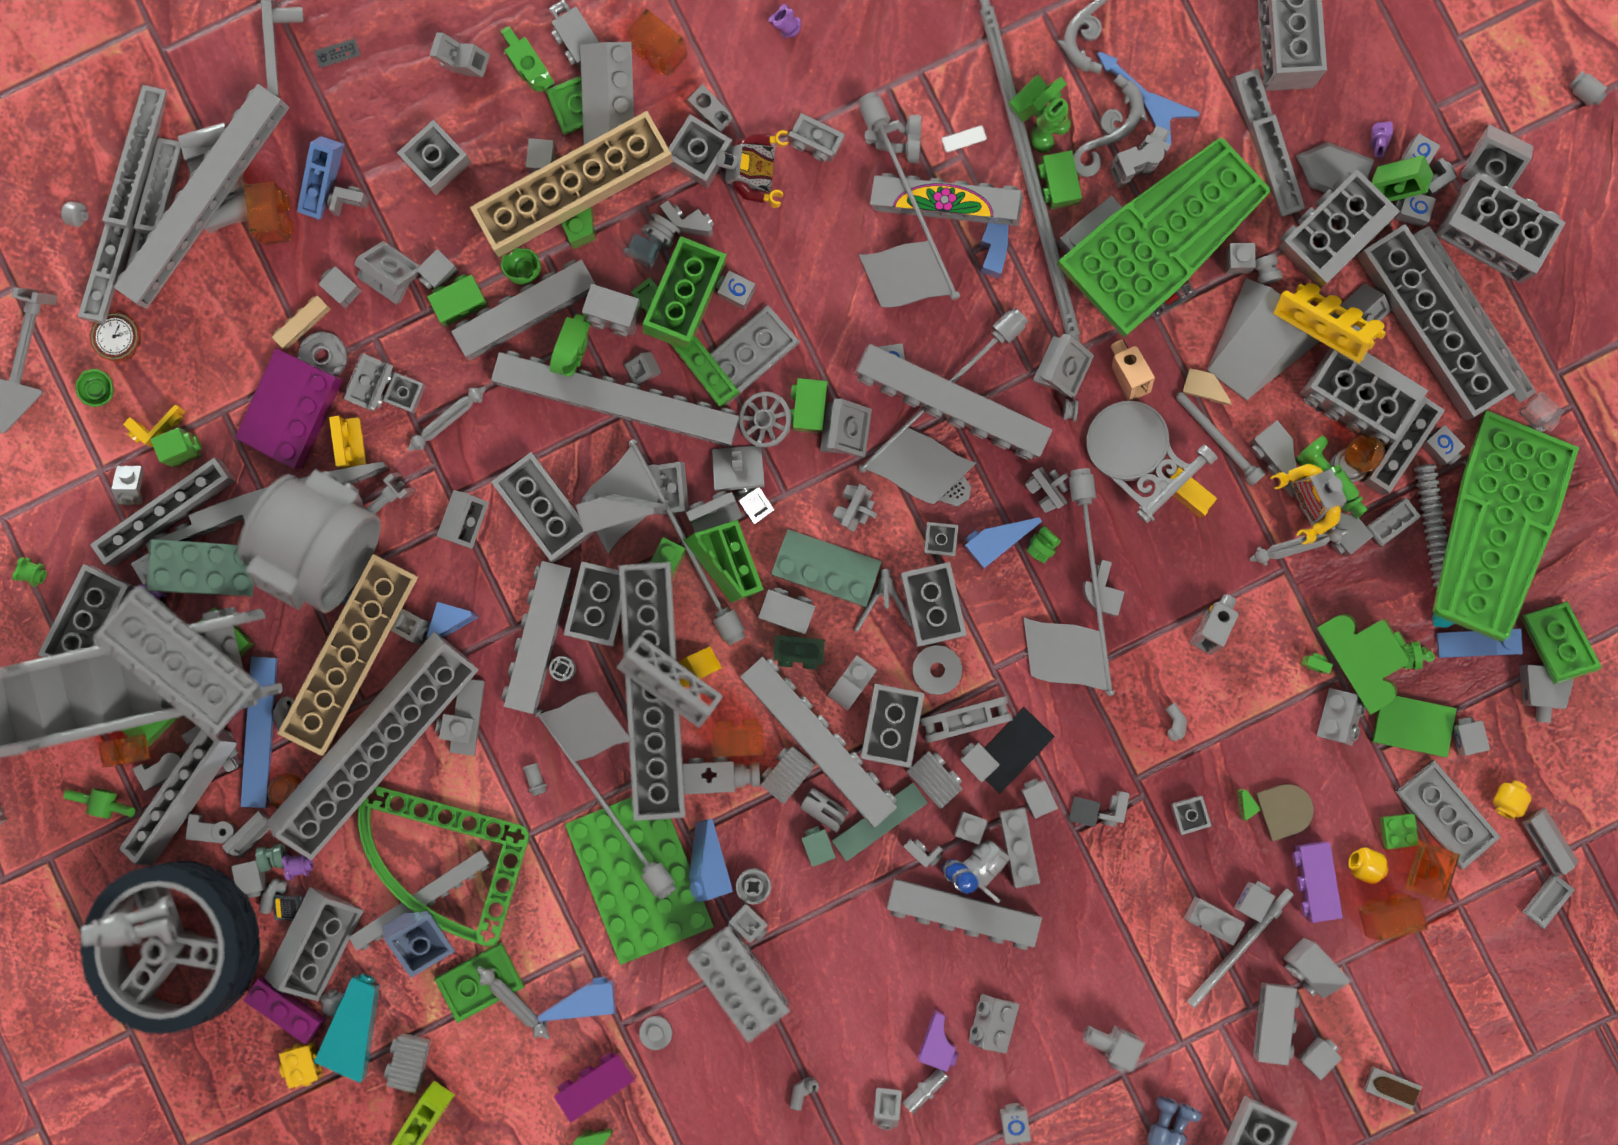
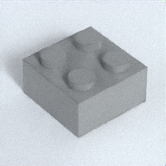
[383,372,426,414]
[924,522,958,557]
[1170,795,1212,835]

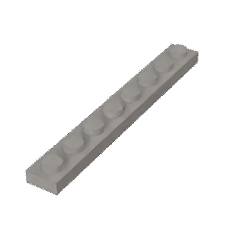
[1413,226,1537,403]

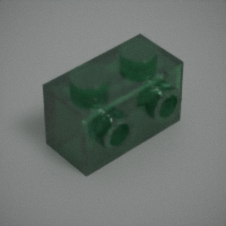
[773,635,825,670]

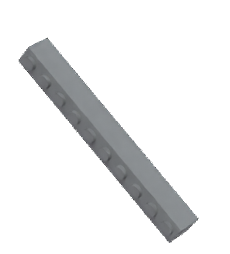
[114,84,290,309]
[491,350,739,448]

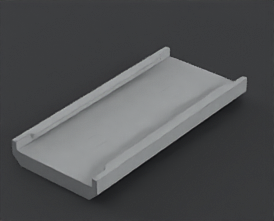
[93,586,261,739]

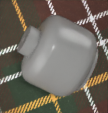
[61,202,89,227]
[321,989,344,1017]

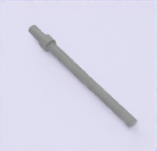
[1187,888,1294,1008]

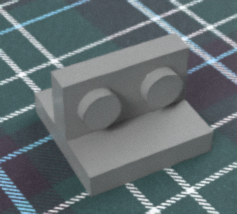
[354,241,420,305]
[1033,333,1094,400]
[820,399,872,457]

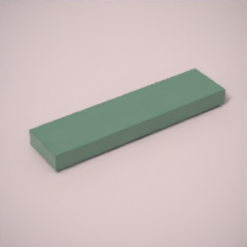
[832,782,928,861]

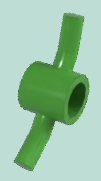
[63,788,135,818]

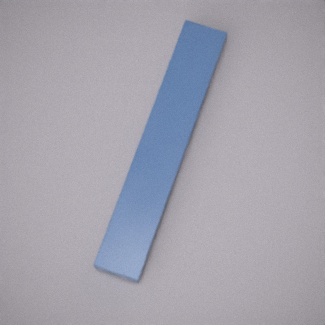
[241,657,278,808]

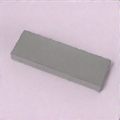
[449,679,485,756]

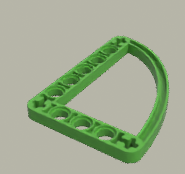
[358,786,530,947]

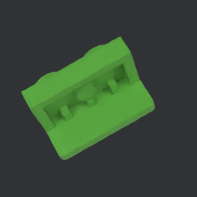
[1008,75,1067,122]

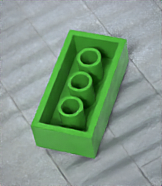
[643,236,727,351]

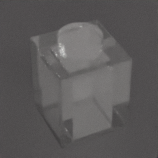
[1517,391,1564,432]

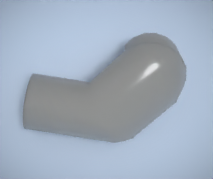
[272,696,294,731]
[259,878,287,914]
[789,1077,819,1110]

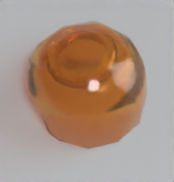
[1344,435,1385,473]
[267,773,302,809]

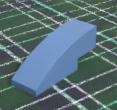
[980,223,1008,279]

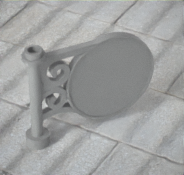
[1087,401,1218,523]

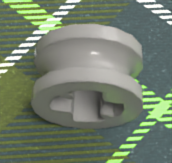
[1063,398,1078,422]

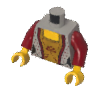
[717,130,789,208]

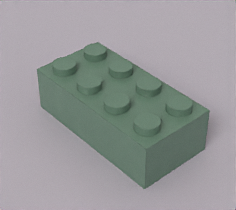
[146,539,254,597]

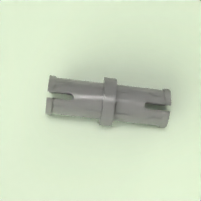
[902,1068,950,1115]

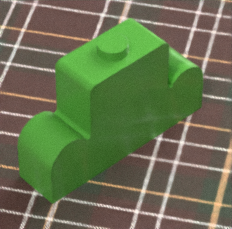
[1317,614,1411,715]

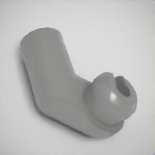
[1165,702,1187,741]

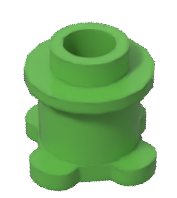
[12,557,47,587]

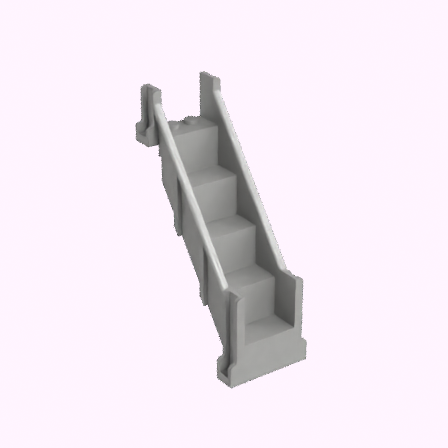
[0,607,283,758]

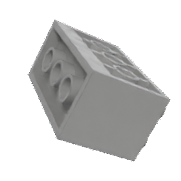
[1257,0,1327,91]
[1278,169,1400,288]
[1435,173,1566,284]
[1299,347,1428,448]
[687,923,790,1042]

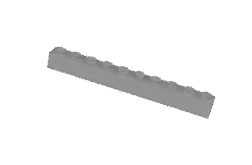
[348,849,491,950]

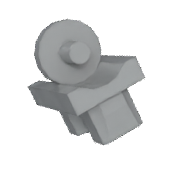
[1025,467,1069,513]
[833,484,878,533]

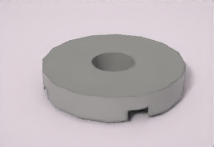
[297,332,348,377]
[912,645,962,695]

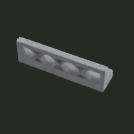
[617,636,723,728]

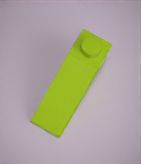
[392,1081,455,1145]

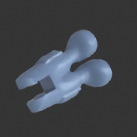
[1147,1096,1203,1145]

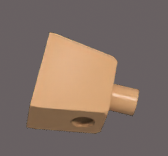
[1111,339,1155,401]

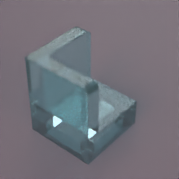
[623,234,662,268]

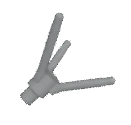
[854,569,911,632]

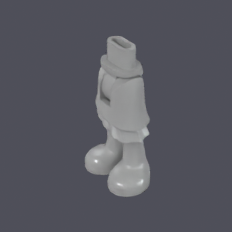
[81,896,177,947]

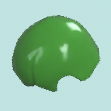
[501,248,541,285]
[75,369,115,407]

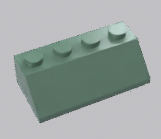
[771,529,882,608]

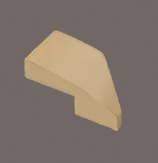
[1183,368,1232,406]

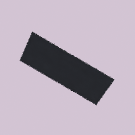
[985,707,1055,794]

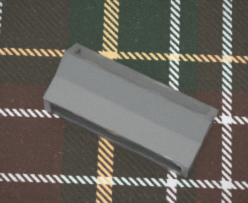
[1522,807,1579,876]

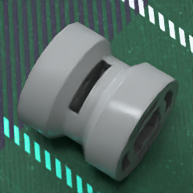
[1254,254,1283,285]
[549,656,577,682]
[734,762,761,788]

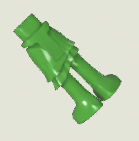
[1030,98,1070,153]
[1295,435,1368,519]

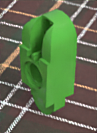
[500,26,555,92]
[550,313,591,376]

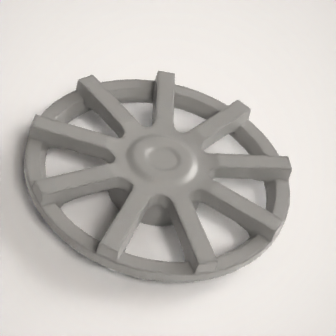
[739,392,792,447]

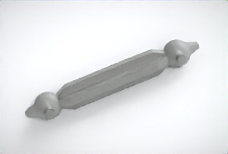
[407,386,486,452]
[1250,526,1348,566]
[477,966,550,1040]

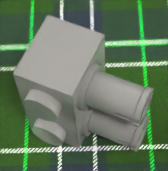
[1082,1025,1145,1073]

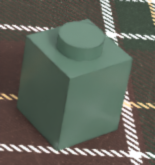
[801,826,836,867]

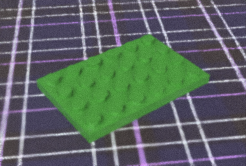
[565,797,714,965]

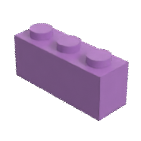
[1292,841,1343,923]

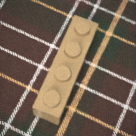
[272,295,331,351]

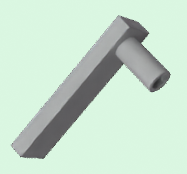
[261,0,304,98]

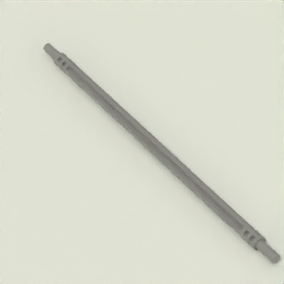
[979,0,1085,359]

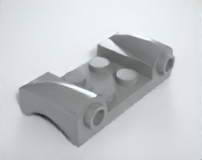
[178,122,257,234]

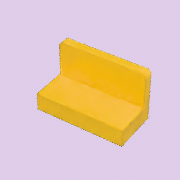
[1169,467,1217,518]

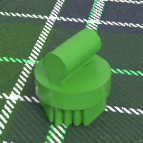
[1026,526,1061,563]
[1403,641,1435,670]

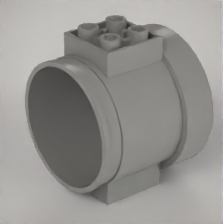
[238,470,381,613]

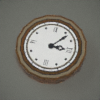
[90,312,141,362]

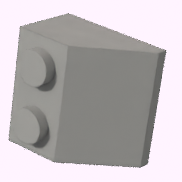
[1461,124,1533,188]

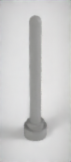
[1176,392,1266,487]

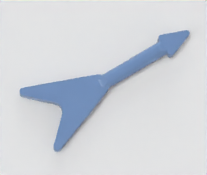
[1097,52,1200,148]

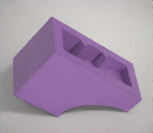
[917,1010,958,1072]

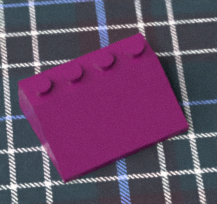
[235,348,343,469]

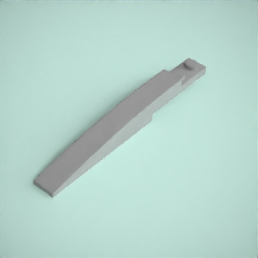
[78,85,168,324]
[146,462,390,551]

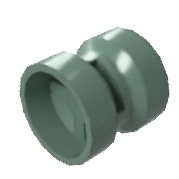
[256,843,287,872]

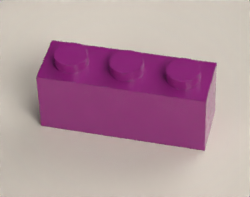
[243,976,326,1044]
[554,1051,637,1123]

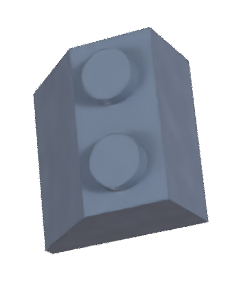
[382,911,455,978]

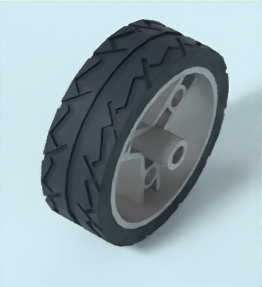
[81,861,260,1034]

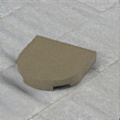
[1255,784,1314,841]

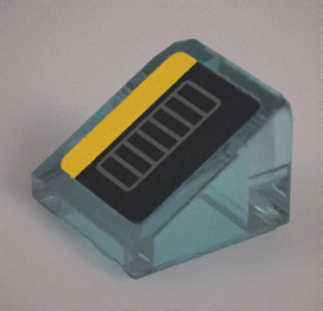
[273,894,302,921]

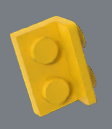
[329,416,367,469]

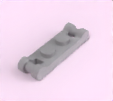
[920,696,1013,743]

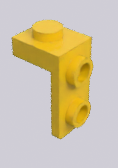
[123,405,185,447]

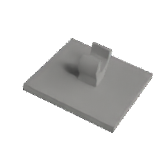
[712,446,765,491]

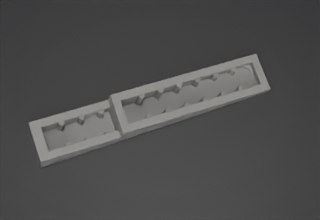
[1230,68,1305,217]
[126,138,182,269]

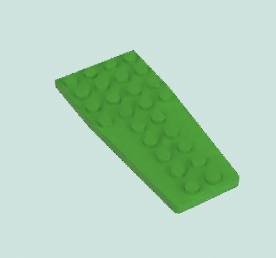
[1056,138,1270,338]
[1433,410,1579,642]

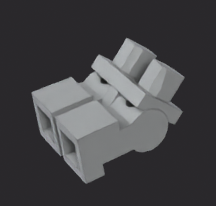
[1109,126,1170,189]

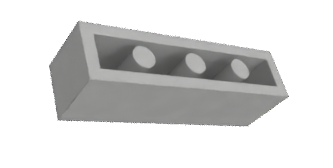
[1362,396,1445,496]

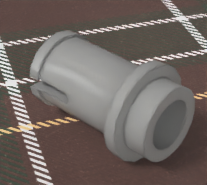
[523,763,547,796]

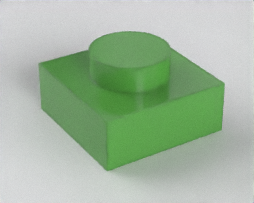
[1301,653,1333,674]

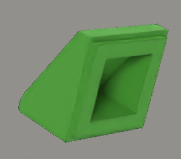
[1237,789,1260,821]

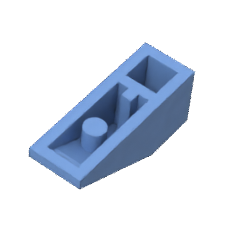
[297,136,344,220]
[964,517,1042,570]
[1437,629,1523,658]
[689,819,733,902]
[538,977,617,1022]

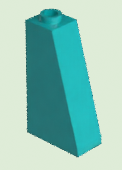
[314,973,380,1083]

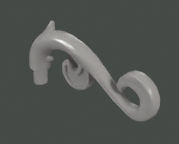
[1058,0,1107,74]
[1073,74,1147,177]

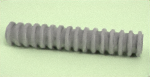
[1414,464,1448,588]

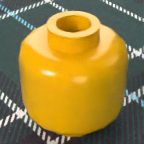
[1493,780,1532,820]
[1348,847,1388,884]

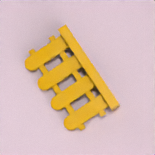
[1273,283,1386,363]

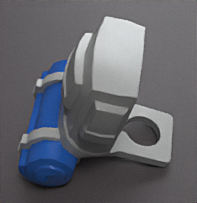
[941,839,1010,904]

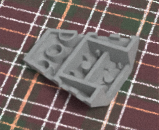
[1207,278,1320,400]

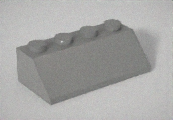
[580,42,634,145]
[264,887,364,1001]

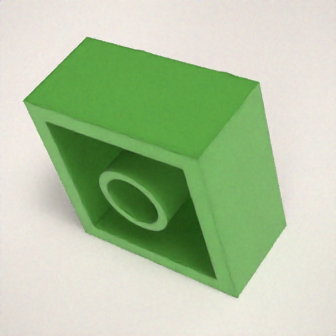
[1379,813,1419,849]

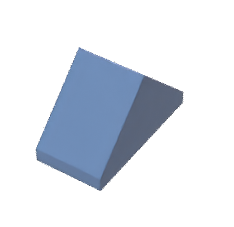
[427,602,479,638]

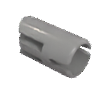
[800,788,850,832]

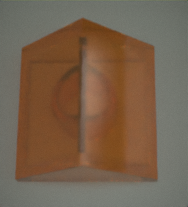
[1405,840,1460,903]

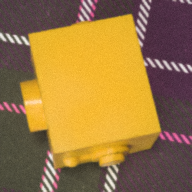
[279,1042,324,1089]

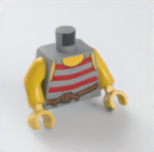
[1270,464,1346,544]

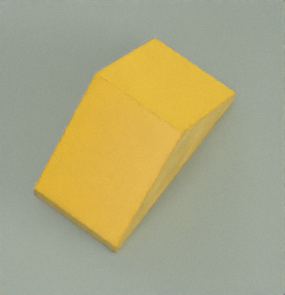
[678,646,722,688]

